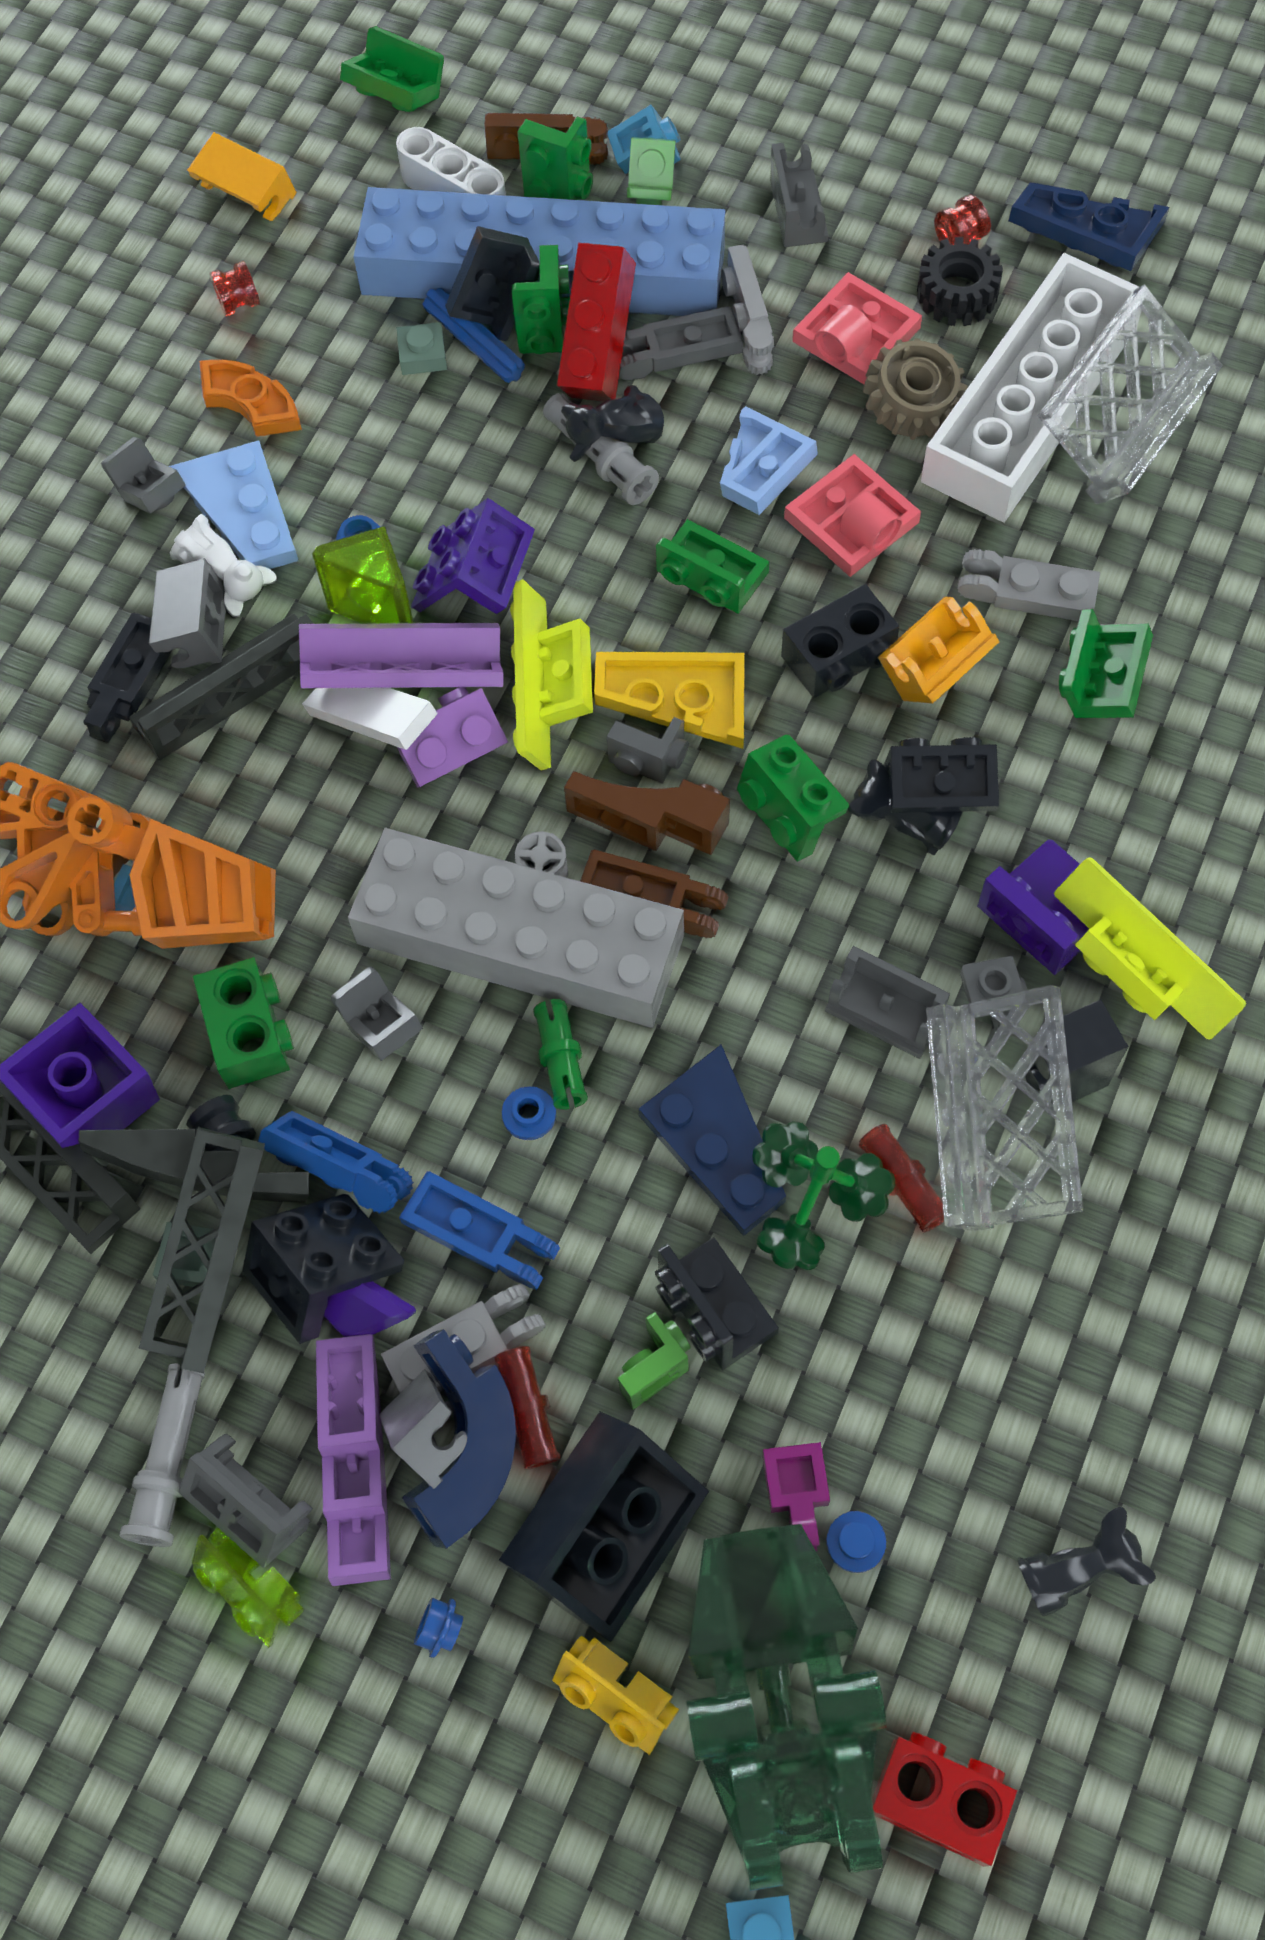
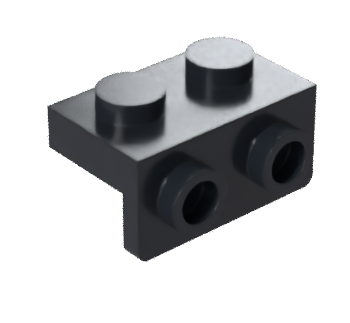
[445,226,540,341]

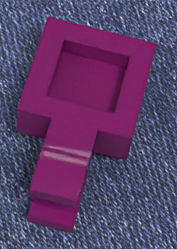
[762,1442,830,1555]

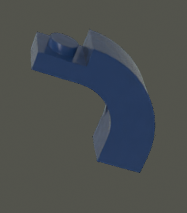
[402,1329,516,1549]

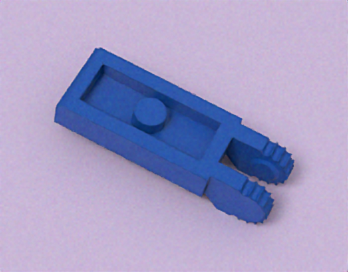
[258,1111,414,1214]
[399,1171,560,1290]

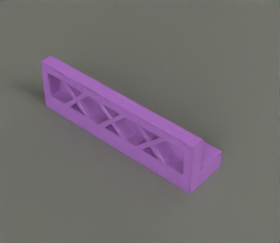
[299,623,503,688]

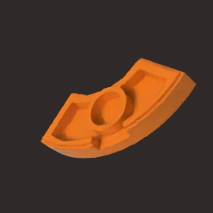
[200,360,302,437]

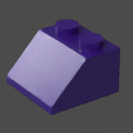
[0,1003,160,1148]

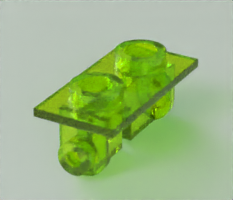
[192,1528,304,1648]

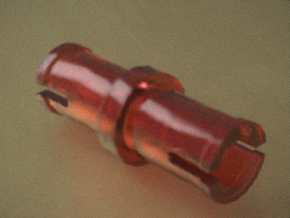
[858,1124,952,1233]
[494,1346,561,1470]

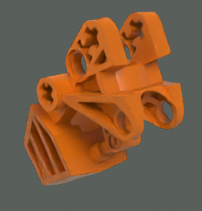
[0,762,276,949]

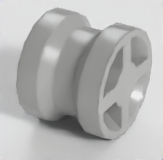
[515,831,568,878]

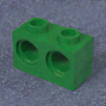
[193,957,294,1089]

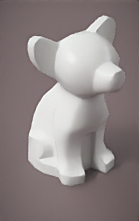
[170,514,277,618]

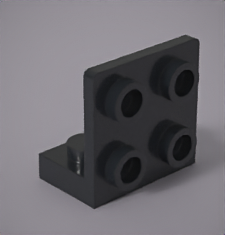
[884,737,999,813]
[242,1194,404,1344]
[655,1237,779,1371]

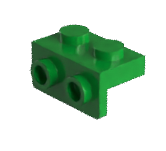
[340,26,444,112]
[517,116,593,200]
[512,245,570,354]
[656,519,770,614]
[1059,609,1153,718]
[736,735,849,862]

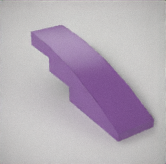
[316,1334,391,1586]

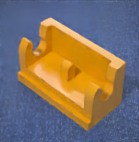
[187,132,297,221]
[878,597,1000,704]

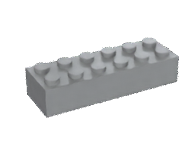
[348,828,684,1028]

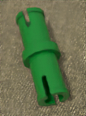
[533,999,588,1110]

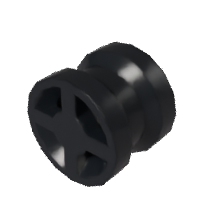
[186,1095,256,1151]

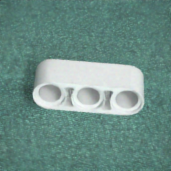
[396,127,506,196]

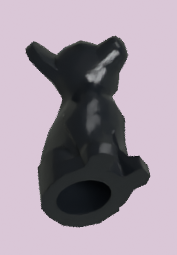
[561,385,664,462]
[848,759,963,855]
[1017,1507,1156,1617]

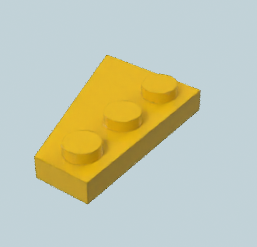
[594,652,744,749]

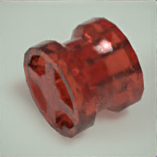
[934,194,991,245]
[209,260,260,317]

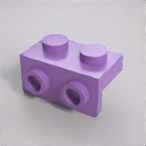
[397,687,508,788]

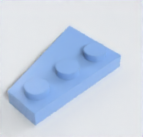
[169,440,298,569]

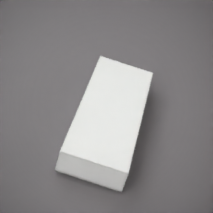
[302,688,438,750]

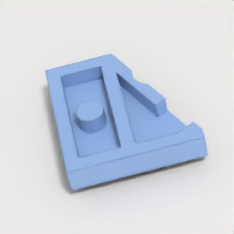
[720,406,818,515]

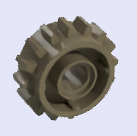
[863,338,968,440]

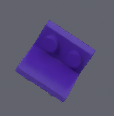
[411,498,535,614]
[977,840,1089,976]

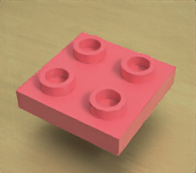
[793,272,922,384]
[784,454,921,577]

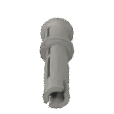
[543,393,659,505]
[119,1364,205,1547]

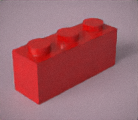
[557,242,636,402]

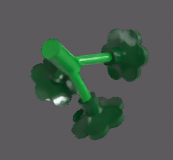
[752,1121,896,1270]

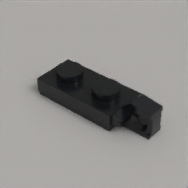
[83,612,173,743]

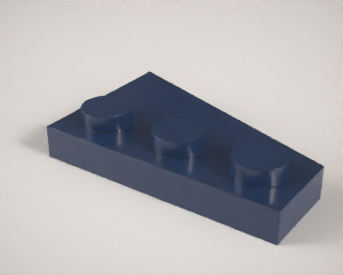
[1008,182,1170,271]
[638,1044,786,1236]

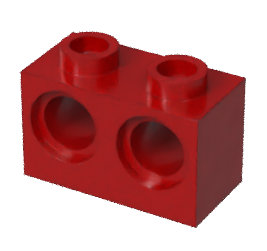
[867,1732,1017,1867]

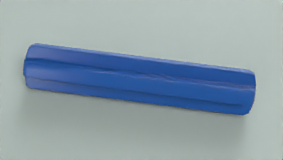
[423,288,525,383]

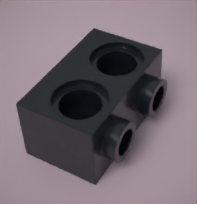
[781,584,900,698]

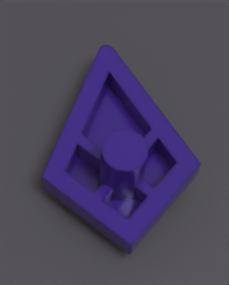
[324,1281,416,1337]

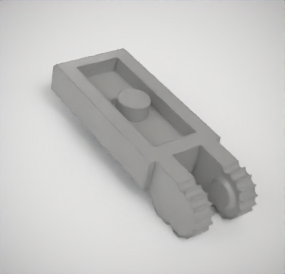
[721,244,774,375]
[957,549,1100,621]
[381,1283,546,1393]

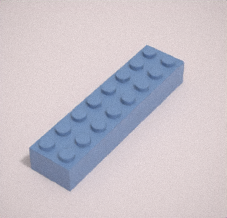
[353,187,725,316]

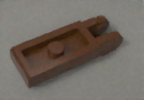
[485,113,608,165]
[580,849,729,938]

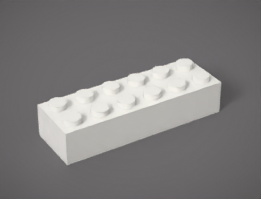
[921,253,1147,523]

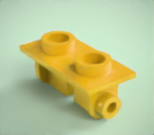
[552,1635,679,1755]

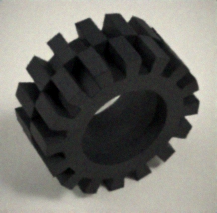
[917,237,1003,326]

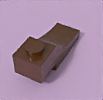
[564,771,730,855]

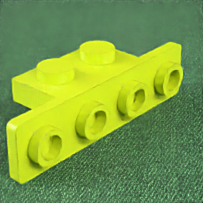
[510,579,593,771]
[1054,857,1246,1040]

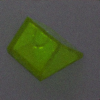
[312,526,414,624]

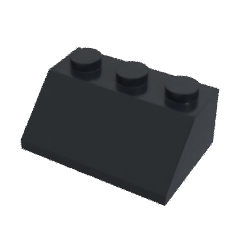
[499,1411,709,1642]

